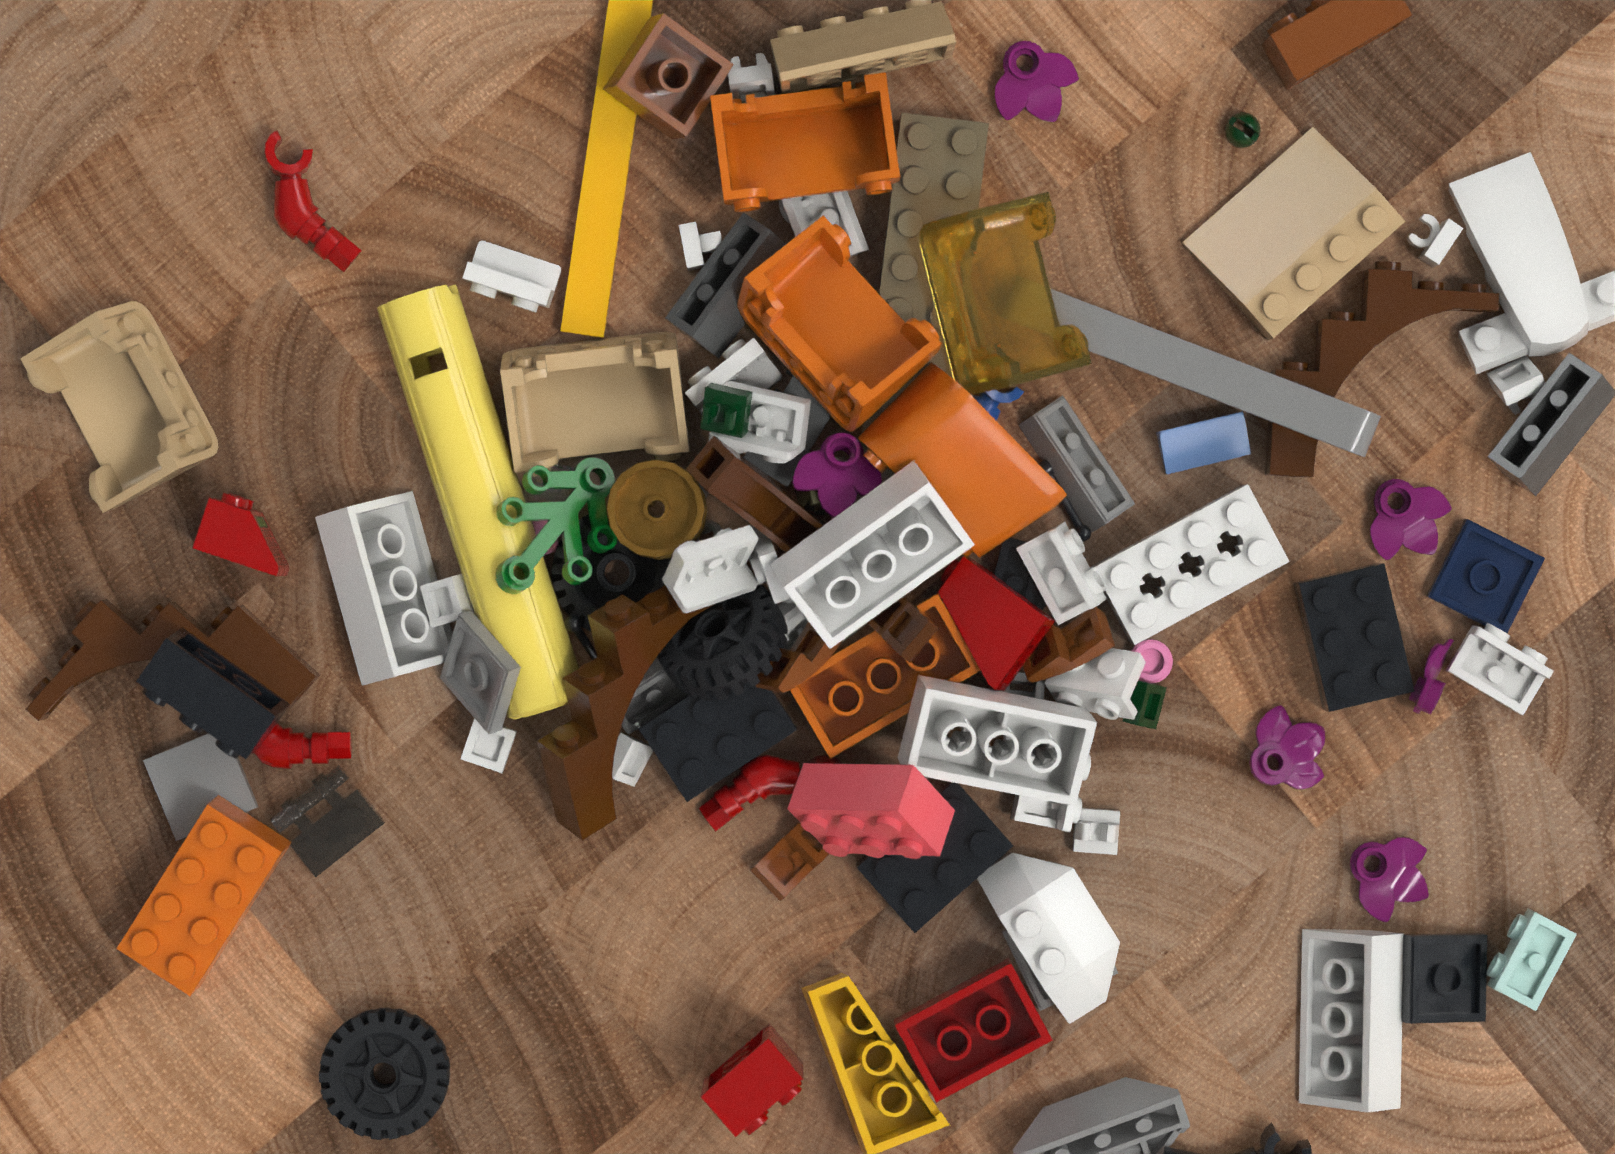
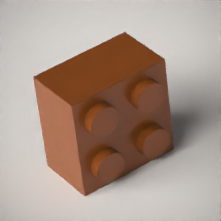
[603,13,734,140]

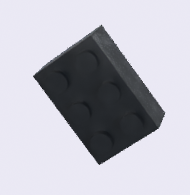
[1293,563,1415,712]
[136,628,290,760]
[639,682,797,802]
[856,782,1013,933]

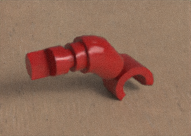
[265,130,362,272]
[254,723,352,769]
[699,755,843,832]

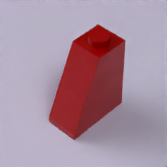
[938,556,1055,691]

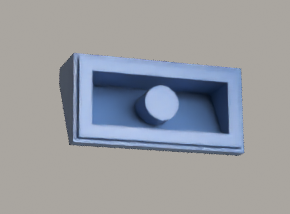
[1156,411,1251,475]

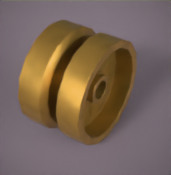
[607,460,708,560]

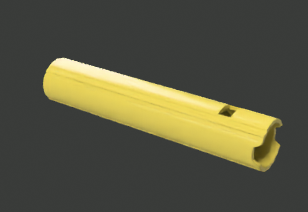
[377,284,579,720]

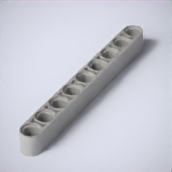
[1001,276,1381,458]

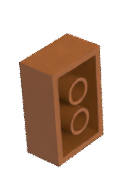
[1261,0,1412,90]

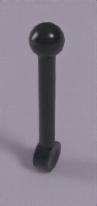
[1038,459,1091,542]
[564,615,597,660]

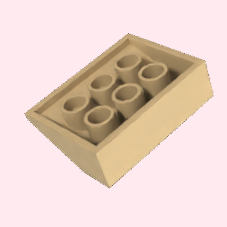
[770,0,956,94]
[1182,127,1406,340]

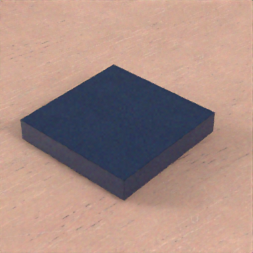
[1426,519,1545,633]

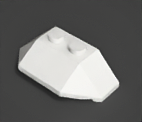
[977,852,1120,1024]

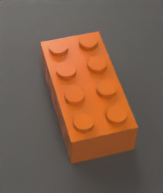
[790,593,981,759]
[116,795,292,996]

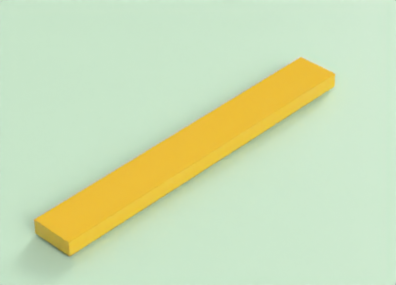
[560,0,653,338]

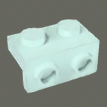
[1486,908,1577,1011]

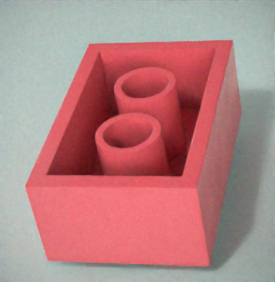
[787,763,955,859]

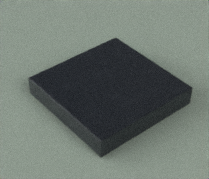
[1402,933,1488,1024]

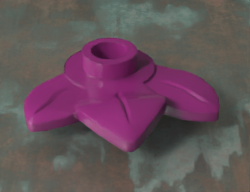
[995,41,1079,122]
[793,433,882,518]
[1370,479,1452,560]
[1409,639,1454,715]
[1249,705,1325,790]
[1350,837,1429,922]

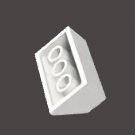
[770,461,975,649]
[315,491,453,686]
[1299,929,1404,1112]

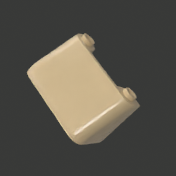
[20,301,218,513]
[500,332,689,477]

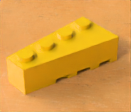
[801,973,950,1154]

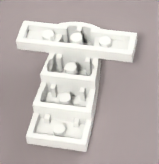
[1449,152,1615,374]

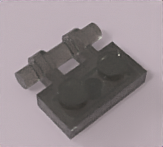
[270,765,386,878]

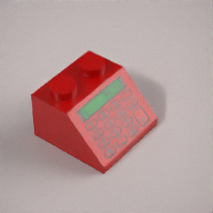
[192,492,290,576]

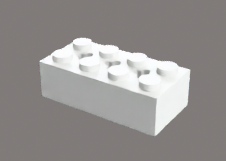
[1090,484,1290,645]
[897,675,1097,806]

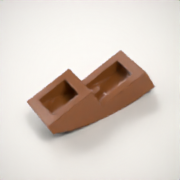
[1023,607,1115,683]
[755,622,844,693]
[750,822,829,901]

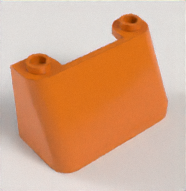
[710,72,900,212]
[737,215,942,432]
[858,362,1068,558]

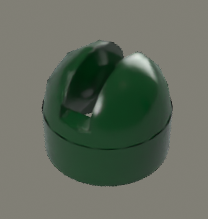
[1224,112,1261,148]

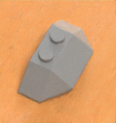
[1013,1077,1190,1154]

